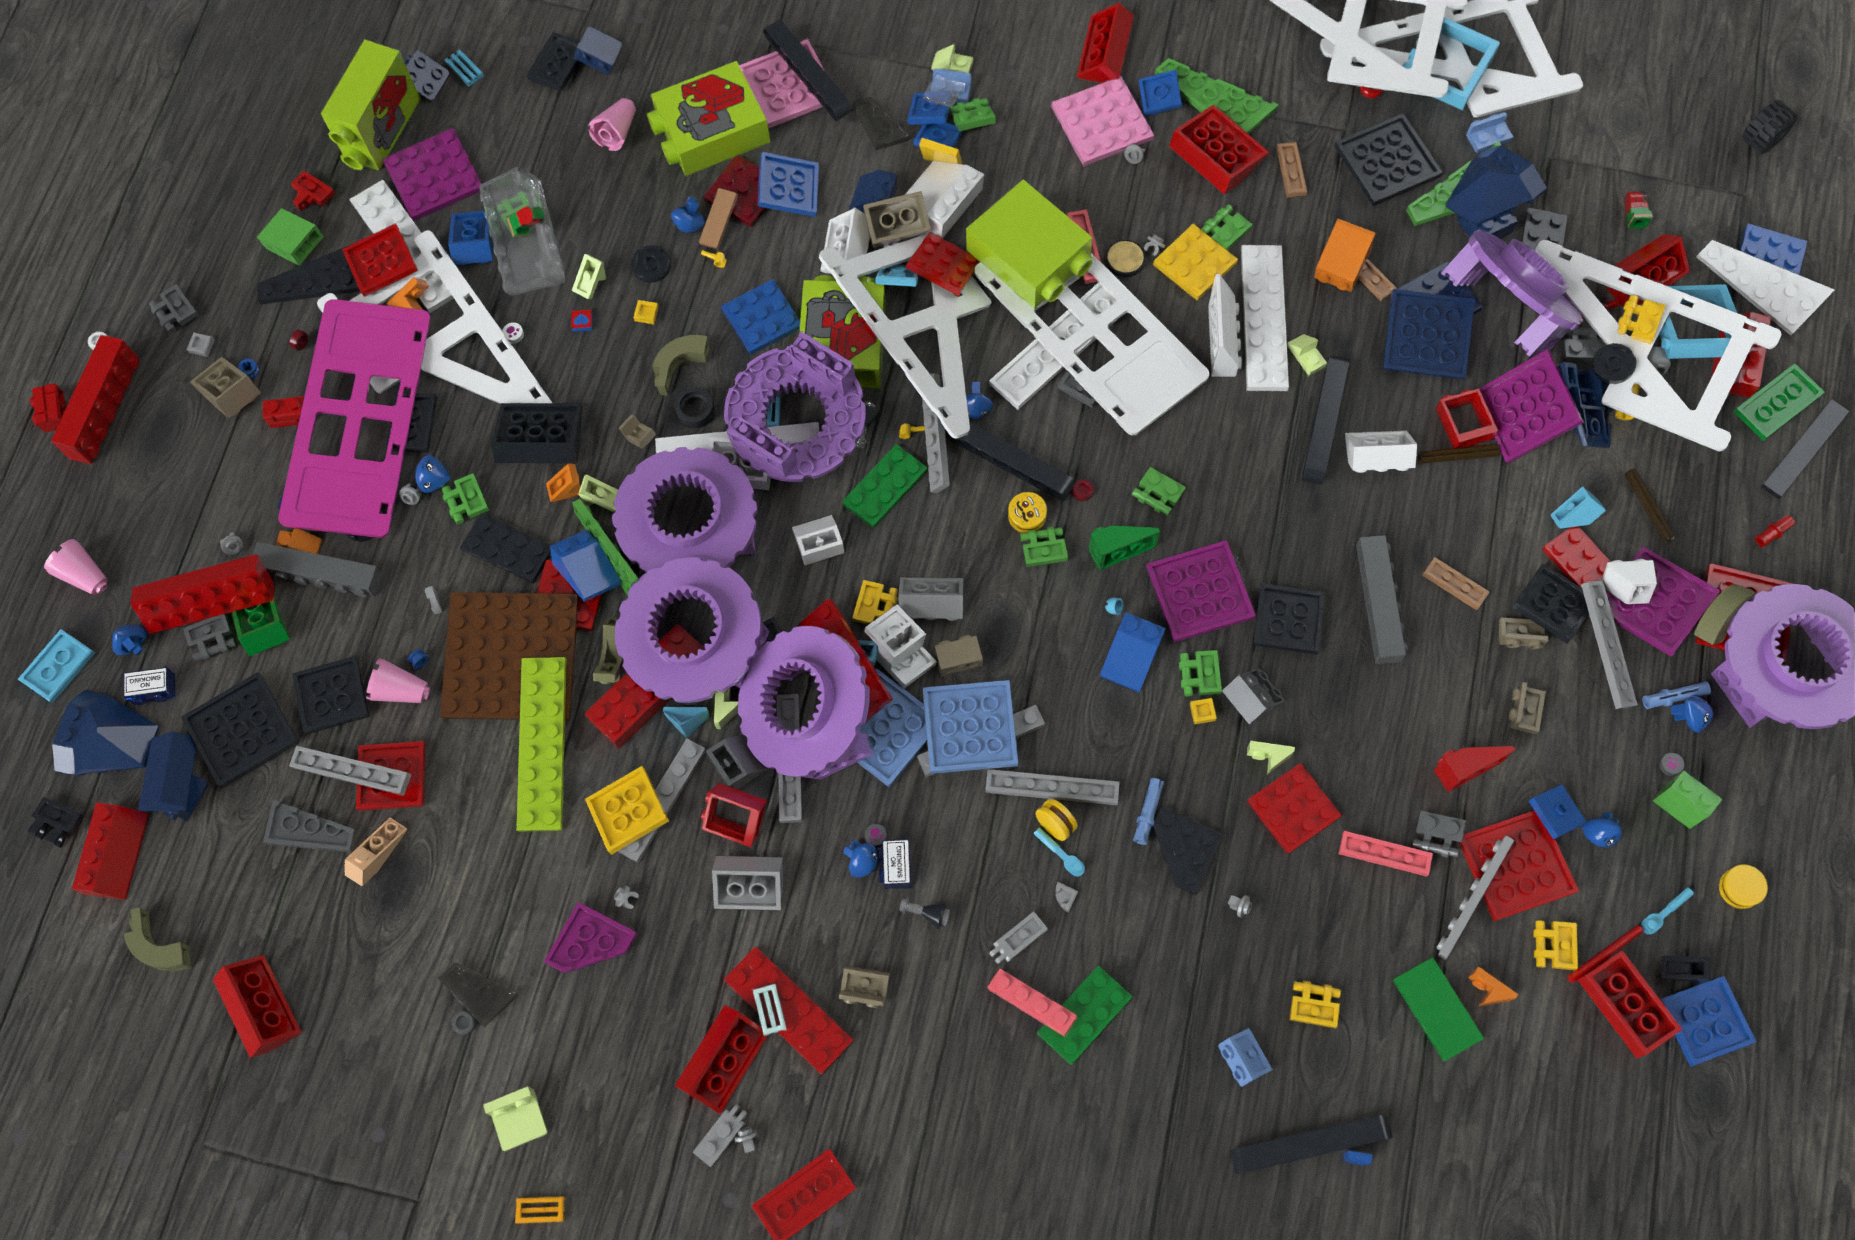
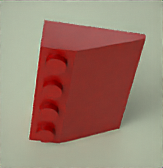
[1169,104,1269,195]

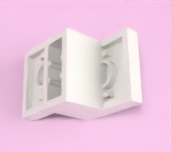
[864,604,937,689]

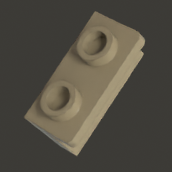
[1499,618,1549,649]
[1509,682,1546,734]
[839,966,890,1008]

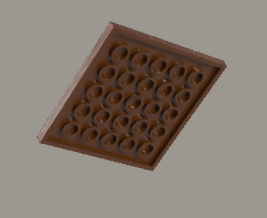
[440,592,579,721]

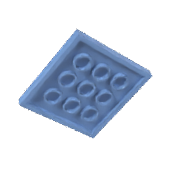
[857,668,927,788]
[923,680,1018,774]

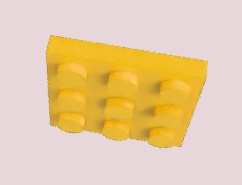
[1153,224,1238,301]
[585,766,669,855]

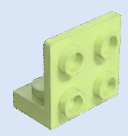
[483,1087,548,1151]

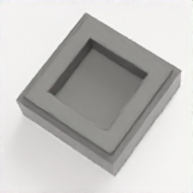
[187,333,215,357]

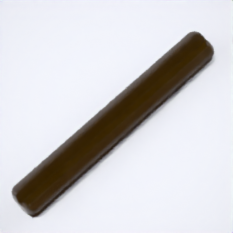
[1418,444,1501,464]
[1625,468,1675,543]

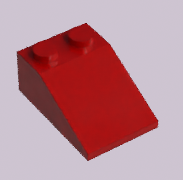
[1434,746,1515,793]

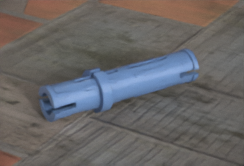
[1643,681,1711,709]
[1133,778,1164,845]

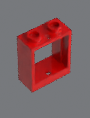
[1436,388,1498,448]
[701,783,767,847]

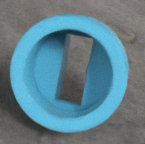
[1105,598,1123,615]

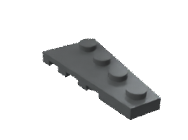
[263,800,357,853]

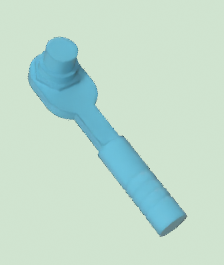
[1033,827,1085,877]
[1641,887,1694,935]

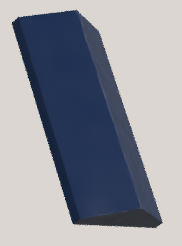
[138,731,197,811]

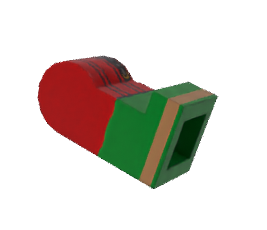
[1625,192,1652,229]
[506,206,545,238]

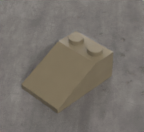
[863,191,931,248]
[190,357,261,418]

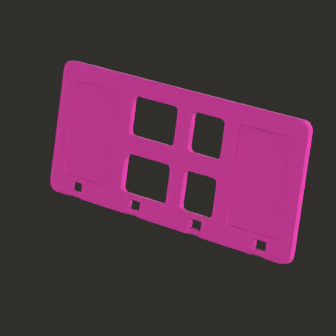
[278,299,431,538]

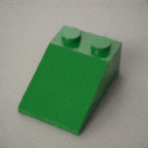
[1089,526,1160,571]
[232,596,290,657]

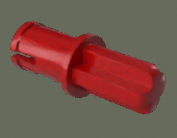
[1755,516,1795,548]

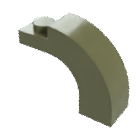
[652,335,710,396]
[1694,584,1755,645]
[593,617,624,684]
[124,907,191,971]

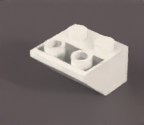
[792,515,844,566]
[1601,559,1657,604]

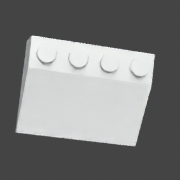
[905,161,984,238]
[1208,274,1242,377]

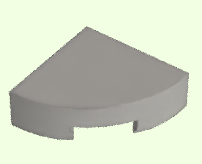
[425,586,442,614]
[1055,882,1078,913]

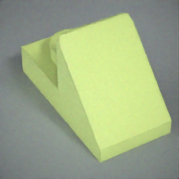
[932,44,973,73]
[572,254,606,299]
[1287,334,1327,376]
[578,475,618,512]
[714,688,738,729]
[1247,741,1295,774]

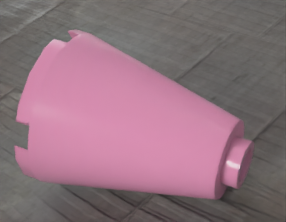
[589,98,636,151]
[44,539,108,595]
[366,658,431,703]

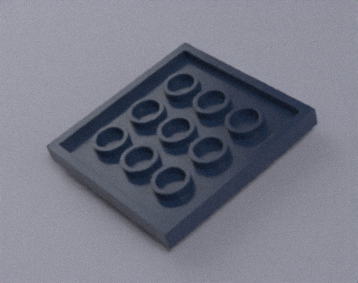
[1382,289,1475,380]

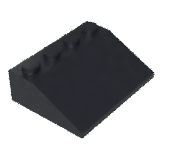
[491,403,582,463]

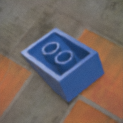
[448,210,493,265]
[550,530,621,601]
[1100,612,1166,692]

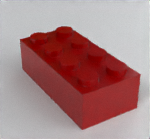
[1578,951,1683,1058]

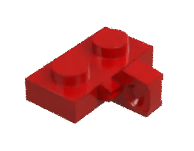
[291,171,335,211]

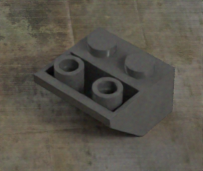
[1222,668,1285,724]
[706,734,769,790]

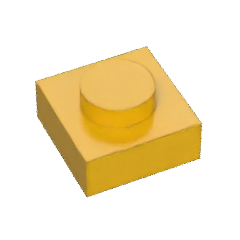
[634,300,659,324]
[1190,698,1217,725]

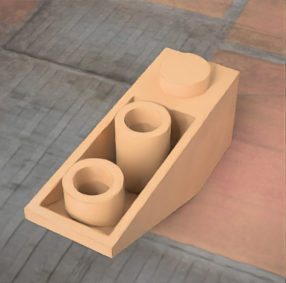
[345,818,407,886]

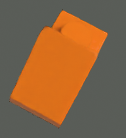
[387,277,429,310]
[546,463,580,502]
[275,528,322,554]
[1468,966,1518,1006]

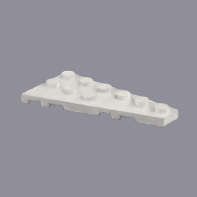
[1696,240,1834,335]

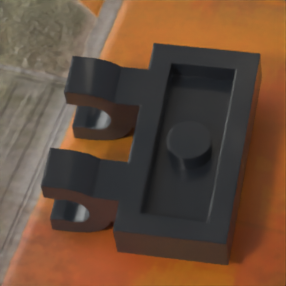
[27,797,84,848]

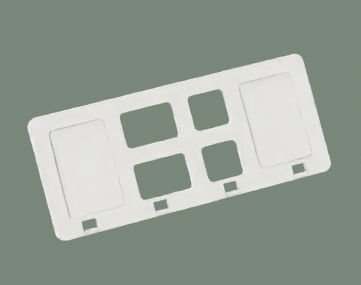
[975,253,1209,435]

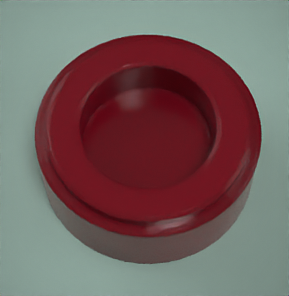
[289,329,308,351]
[1072,480,1094,501]

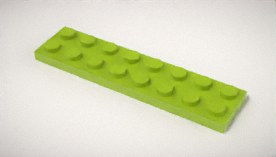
[517,657,567,832]

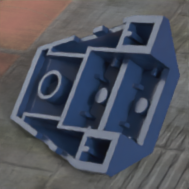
[1445,145,1547,226]
[1558,362,1611,448]
[52,690,160,776]

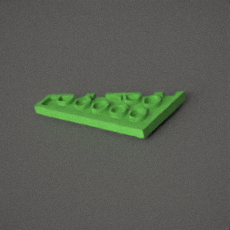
[1155,58,1279,134]
[1406,141,1501,226]
[572,499,639,597]

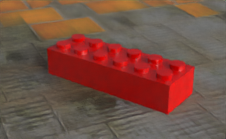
[51,335,140,464]
[130,554,275,634]
[584,624,706,749]

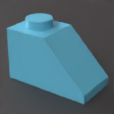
[1551,487,1606,528]

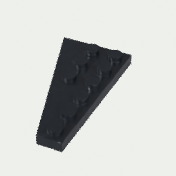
[257,242,361,305]

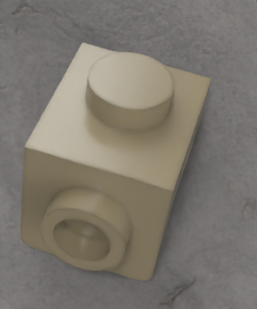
[619,415,656,449]

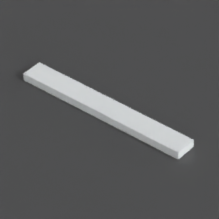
[655,422,819,454]

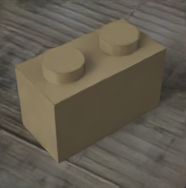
[935,635,983,676]

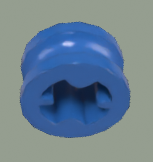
[238,359,259,379]
[407,649,429,670]

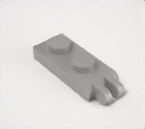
[989,912,1048,964]
[693,1104,747,1168]

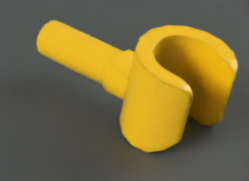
[701,250,727,268]
[899,424,925,439]

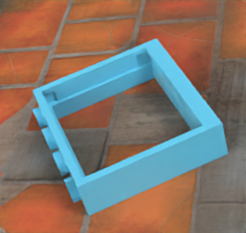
[1402,17,1500,110]
[1658,284,1737,359]

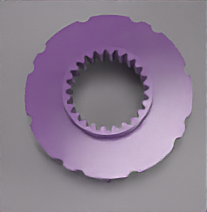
[1442,230,1583,357]
[724,331,866,482]
[612,447,757,573]
[615,557,770,703]
[1711,584,1855,729]
[738,626,873,780]

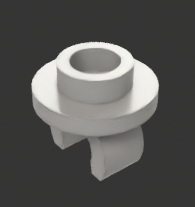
[1124,144,1145,164]
[1144,235,1165,256]
[399,484,422,505]
[220,533,243,555]
[614,885,639,909]
[1228,895,1252,918]
[734,1127,758,1153]

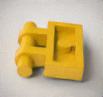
[1617,295,1666,344]
[852,580,898,625]
[1533,921,1578,970]
[1290,981,1341,1028]

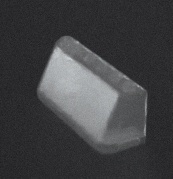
[479,167,565,296]

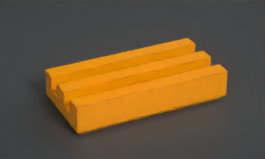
[515,1197,565,1223]

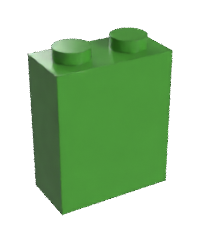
[257,208,324,266]
[1653,770,1722,829]

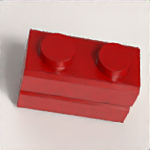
[30,383,66,432]
[263,396,305,428]

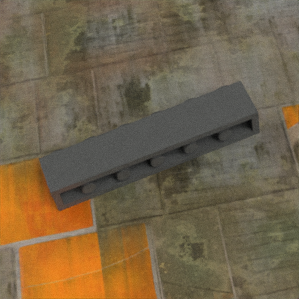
[1356,536,1408,664]
[252,542,382,597]

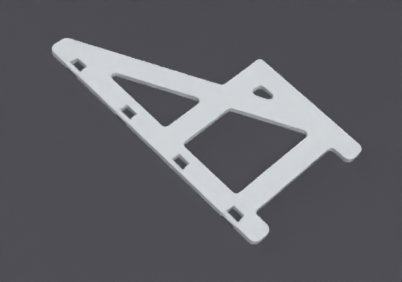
[1270,0,1467,98]
[1320,0,1583,118]
[317,230,552,404]
[819,232,991,438]
[1535,240,1781,451]

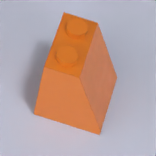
[1314,219,1375,292]

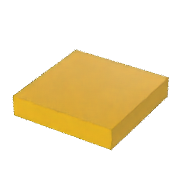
[919,138,962,165]

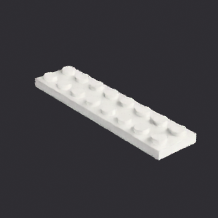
[349,180,454,313]
[1241,245,1289,391]
[989,282,1119,410]

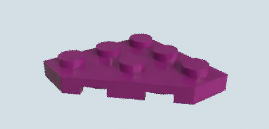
[544,902,637,974]

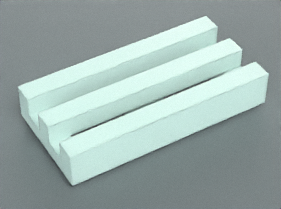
[753,984,787,1036]

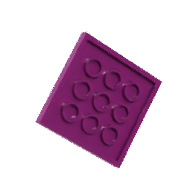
[382,128,484,221]
[1479,350,1584,463]
[1146,540,1256,643]
[1606,547,1720,657]

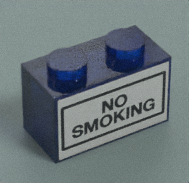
[124,667,175,705]
[878,839,911,889]

